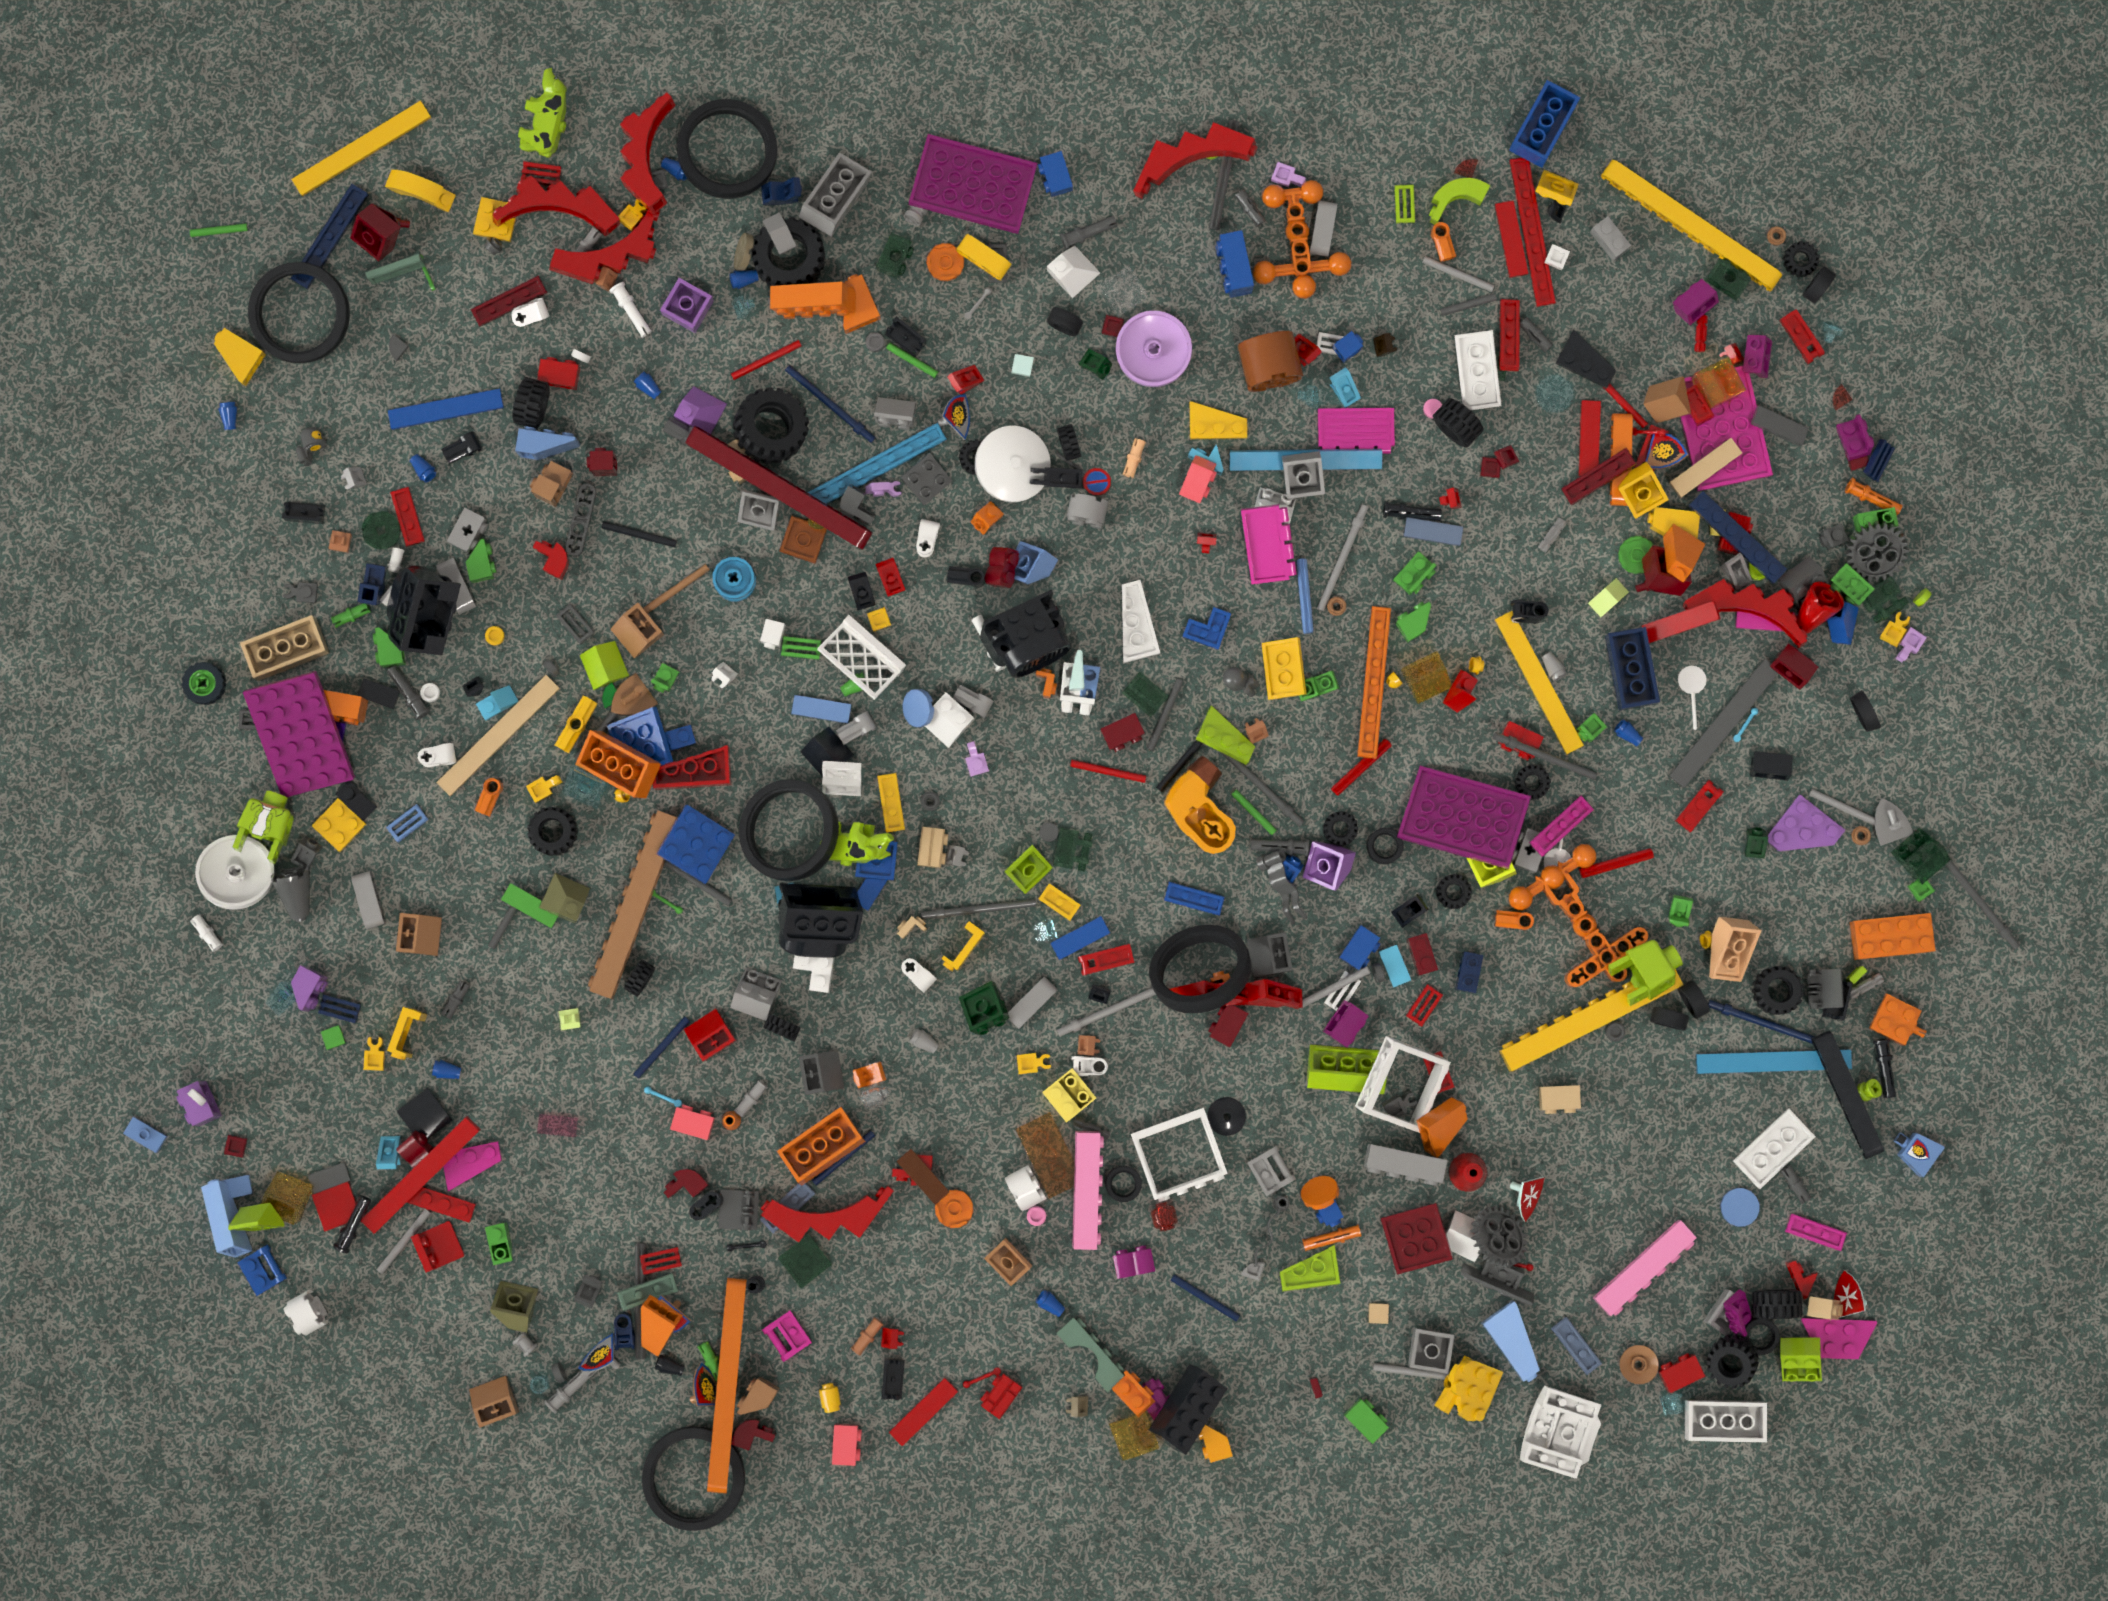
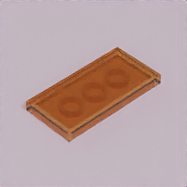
[1015,1112,1075,1199]

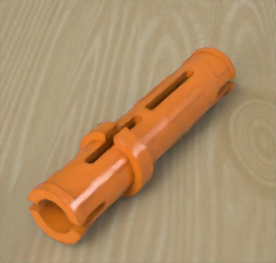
[1302,1225,1361,1252]

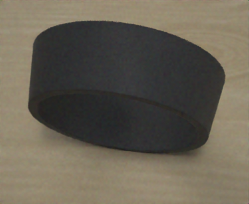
[1850,690,1881,732]

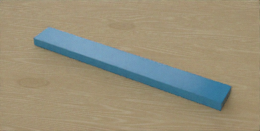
[807,423,947,504]
[1229,449,1382,471]
[1696,1050,1852,1074]

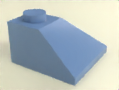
[1014,541,1058,584]

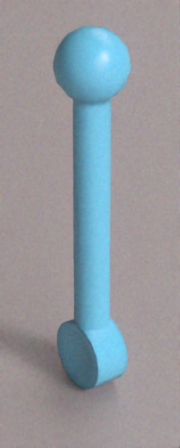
[1733,708,1758,742]
[644,1086,682,1107]

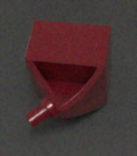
[350,203,410,261]
[1635,545,1692,596]

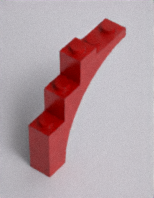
[620,92,676,215]
[492,176,620,237]
[549,210,660,284]
[1683,579,1807,649]

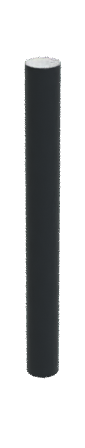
[602,521,677,548]
[1156,740,1203,792]

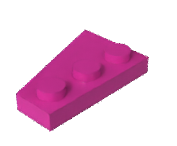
[443,1141,502,1191]

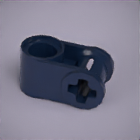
[614,1312,635,1351]

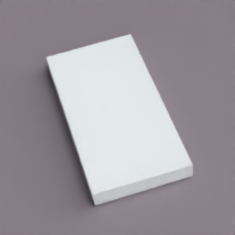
[1454,330,1501,410]
[1733,1108,1816,1189]

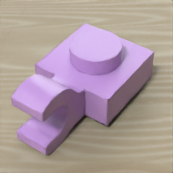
[1271,162,1306,188]
[865,481,901,497]
[1895,627,1927,663]
[965,741,989,777]

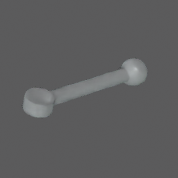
[964,287,992,320]

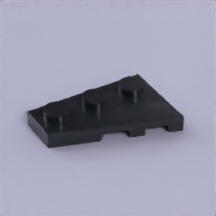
[1556,329,1616,389]

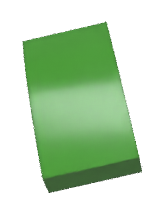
[1299,671,1340,702]

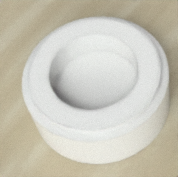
[571,349,591,363]
[420,683,440,702]
[187,1089,206,1107]

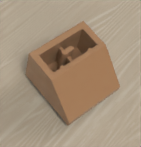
[610,603,664,659]
[396,913,442,956]
[469,1376,519,1428]
[737,1377,780,1415]

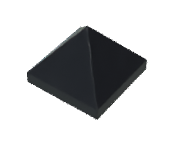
[1547,200,1566,223]
[462,676,484,697]
[1088,984,1111,1004]

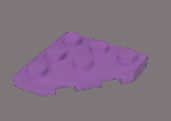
[1768,795,1845,851]

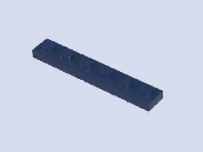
[290,184,369,290]
[1689,491,1787,584]

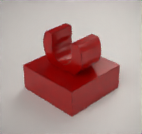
[1719,343,1744,366]
[1439,488,1462,509]
[1197,533,1217,554]
[881,1328,904,1349]

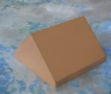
[1643,376,1691,423]
[984,1238,1033,1286]

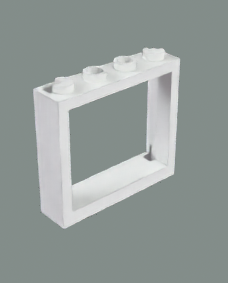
[1355,1036,1451,1133]
[1131,1108,1228,1202]

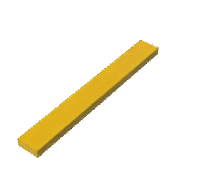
[291,101,431,196]
[1495,611,1584,755]

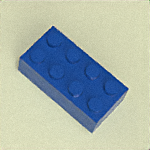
[1509,80,1581,168]

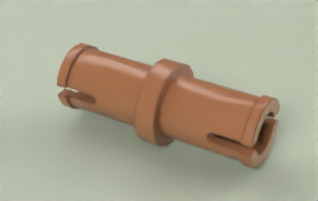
[851,1317,884,1356]

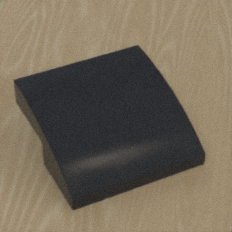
[397,1087,452,1139]

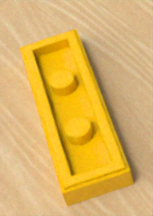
[877,773,905,833]

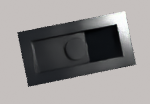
[848,572,876,610]
[336,781,377,821]

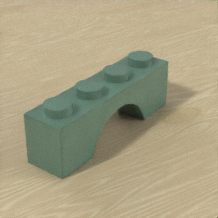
[1056,1317,1125,1392]

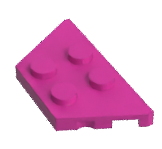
[1801,1318,1877,1359]

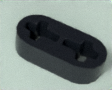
[689,1191,724,1220]

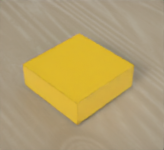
[867,607,891,632]

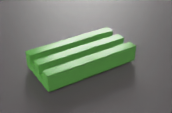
[781,636,822,660]

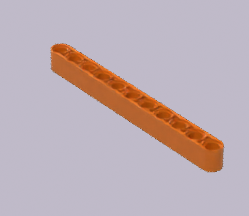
[707,1278,747,1494]

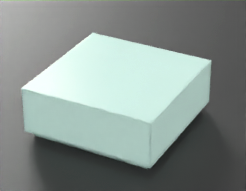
[1011,354,1034,377]

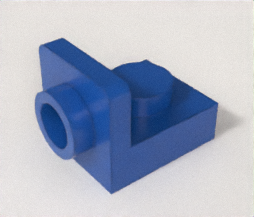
[1283,855,1304,883]

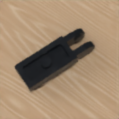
[1030,467,1083,489]

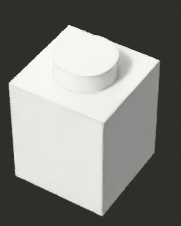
[760,619,786,650]

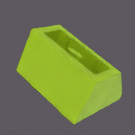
[1780,1337,1822,1382]

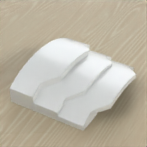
[1520,1386,1601,1479]

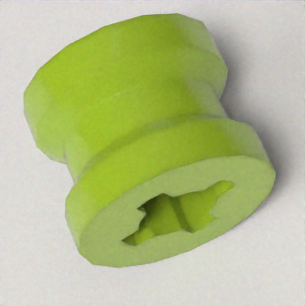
[1857,1079,1882,1101]

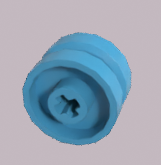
[713,557,756,602]

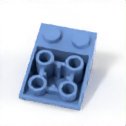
[515,426,580,460]

